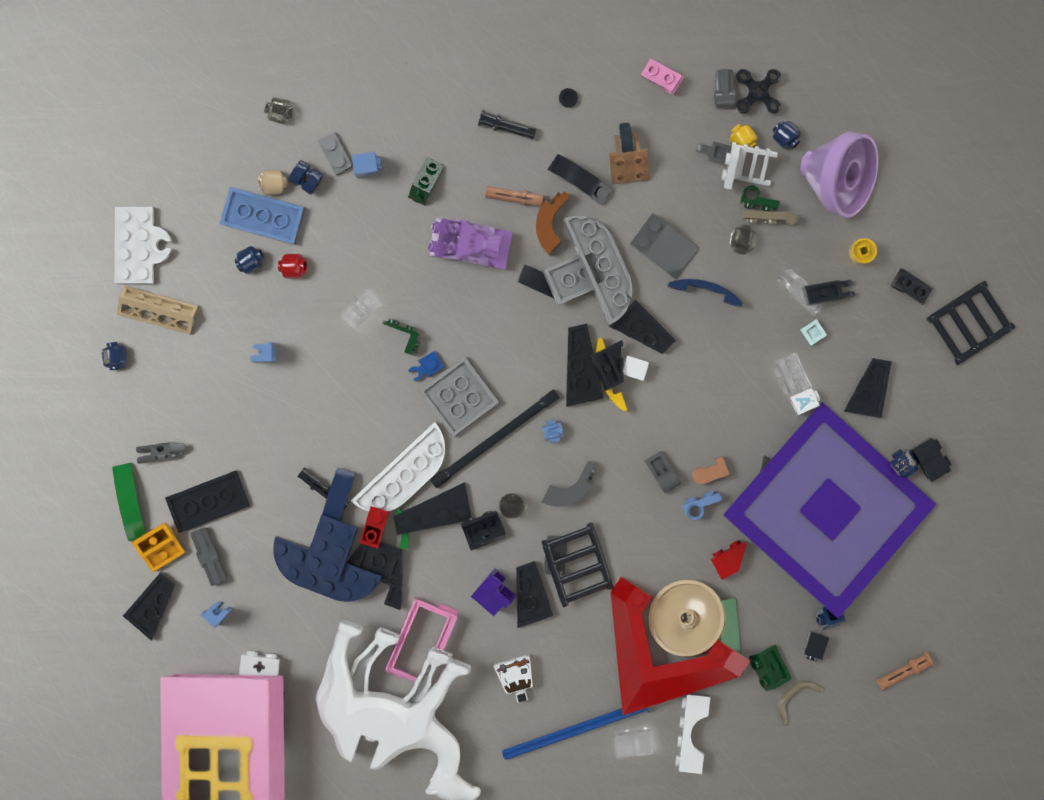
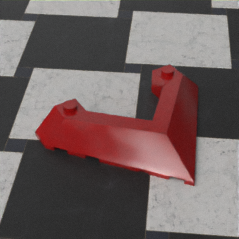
[610,577,750,715]

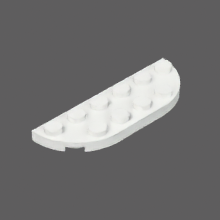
[351,422,445,512]

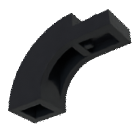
[547,154,612,205]

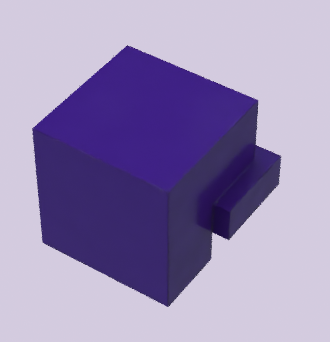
[471,568,517,616]

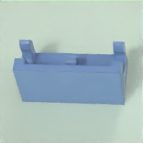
[251,342,276,363]
[200,601,233,628]

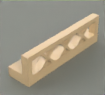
[117,286,198,334]

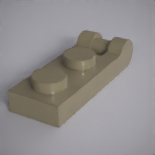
[742,210,798,226]

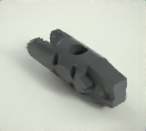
[136,442,186,464]

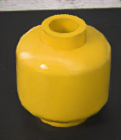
[729,124,758,153]

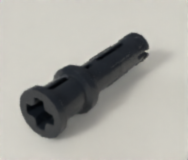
[478,109,537,140]

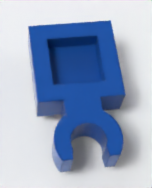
[408,351,444,381]

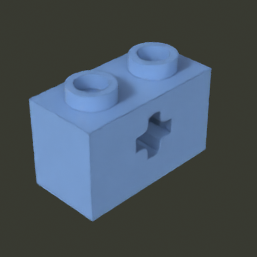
[352,152,382,178]

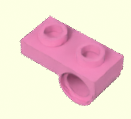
[641,59,684,95]

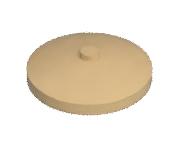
[649,580,726,657]

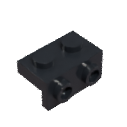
[461,511,507,551]

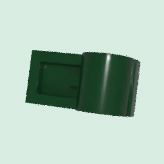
[739,185,780,212]

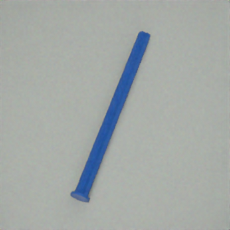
[502,707,650,760]

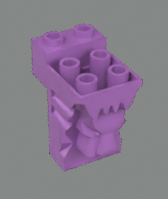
[428,218,512,270]

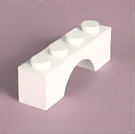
[675,693,710,774]

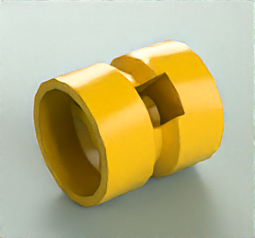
[849,238,877,265]

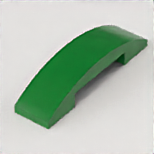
[112,463,146,541]

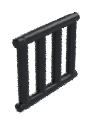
[926,280,1016,365]
[541,522,614,608]

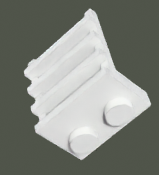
[721,142,778,189]

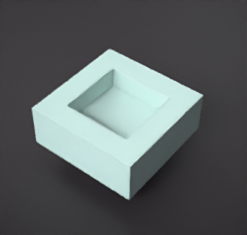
[800,319,827,346]

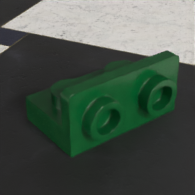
[749,645,792,691]

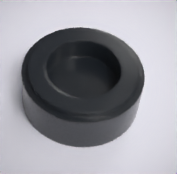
[559,88,578,108]

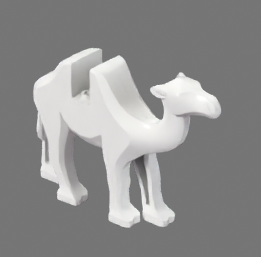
[315,619,481,800]

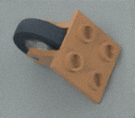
[609,122,650,184]

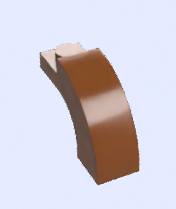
[536,191,570,256]

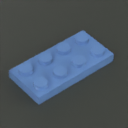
[220,187,304,244]

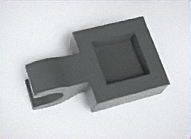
[696,141,731,165]

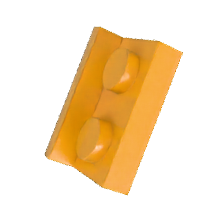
[132,522,185,573]

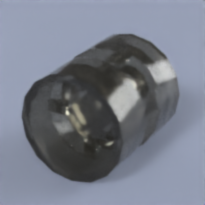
[499,493,524,518]

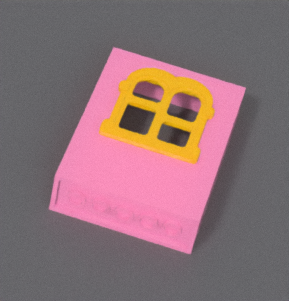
[161,674,285,800]

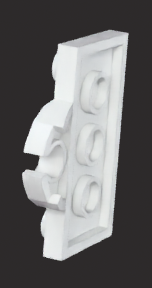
[115,207,173,284]

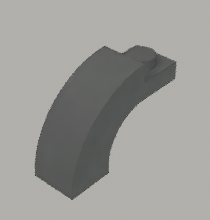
[542,461,596,506]

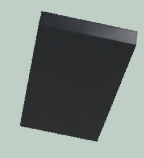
[165,470,251,533]

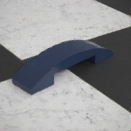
[667,279,743,308]
[322,468,356,521]

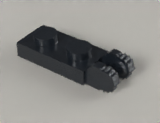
[802,280,855,306]

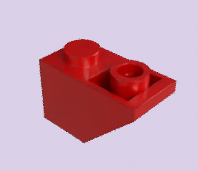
[359,506,389,549]
[710,540,747,580]

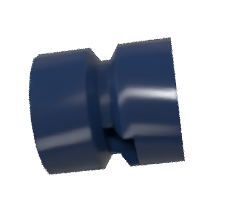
[288,160,324,195]

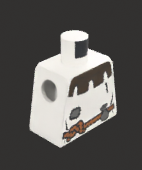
[494,655,533,703]

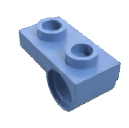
[682,491,722,520]

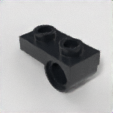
[890,268,933,305]

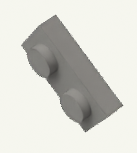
[318,132,352,175]

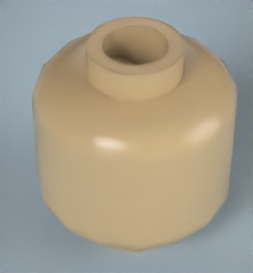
[258,170,287,195]

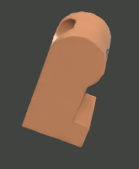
[692,456,729,484]

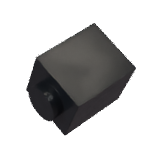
[802,631,829,662]

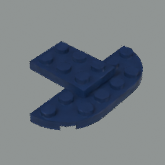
[273,514,383,602]

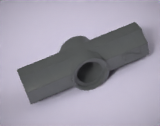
[190,527,227,586]

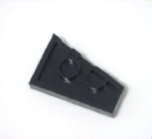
[843,358,892,418]
[516,561,554,628]

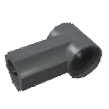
[715,69,735,108]

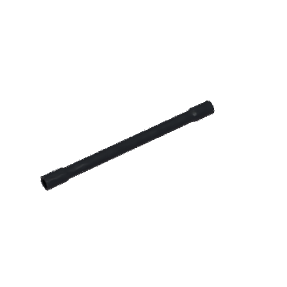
[430,389,560,489]

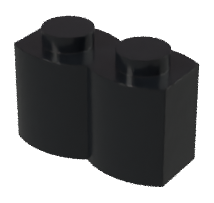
[910,437,952,482]

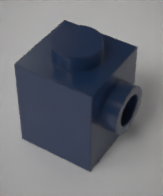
[816,607,846,631]

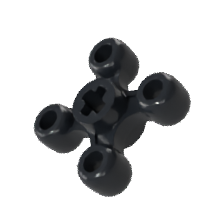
[736,69,781,114]

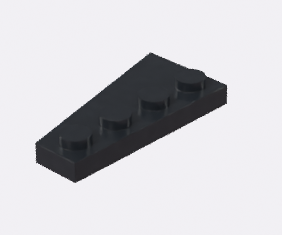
[566,324,604,407]
[394,482,472,535]

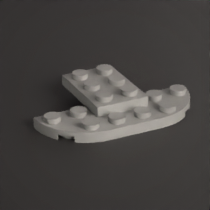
[542,216,632,325]

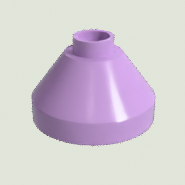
[800,131,878,217]

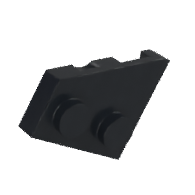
[589,340,624,391]

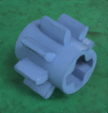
[542,419,564,444]

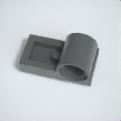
[645,451,681,493]

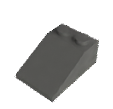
[629,213,698,279]

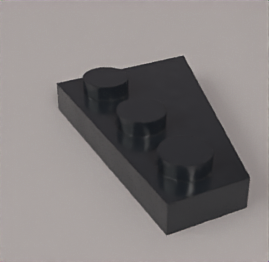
[608,300,676,354]
[123,572,176,641]

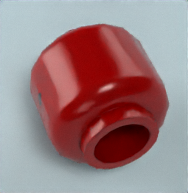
[278,254,307,279]

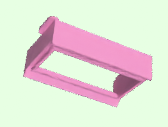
[385,597,458,682]

